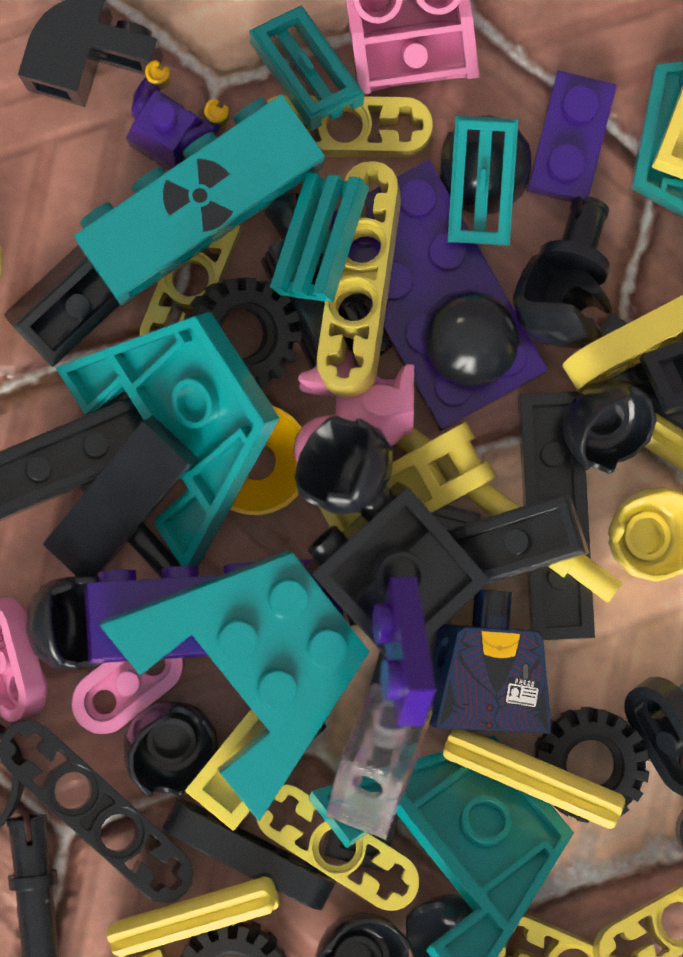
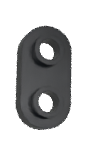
[624,677,683,796]

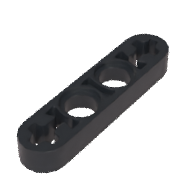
[0,720,193,903]

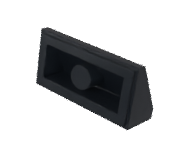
[4,245,120,368]

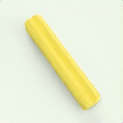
[443,729,625,829]
[106,876,279,957]

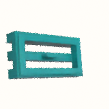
[249,5,364,131]
[448,115,519,246]
[270,172,369,302]

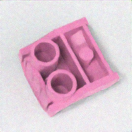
[346,0,480,94]

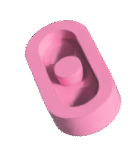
[0,596,48,722]
[72,658,185,734]

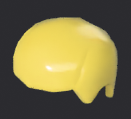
[608,487,683,582]

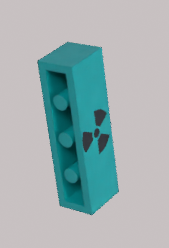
[74,94,325,306]

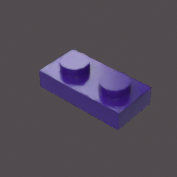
[527,70,617,205]
[373,577,435,726]

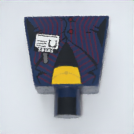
[424,589,551,734]

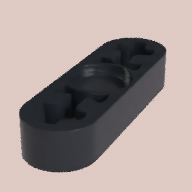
[162,798,337,910]

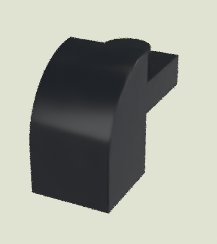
[18,0,163,107]

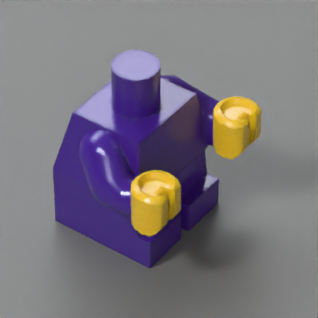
[126,60,230,171]

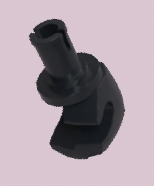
[513,196,613,349]

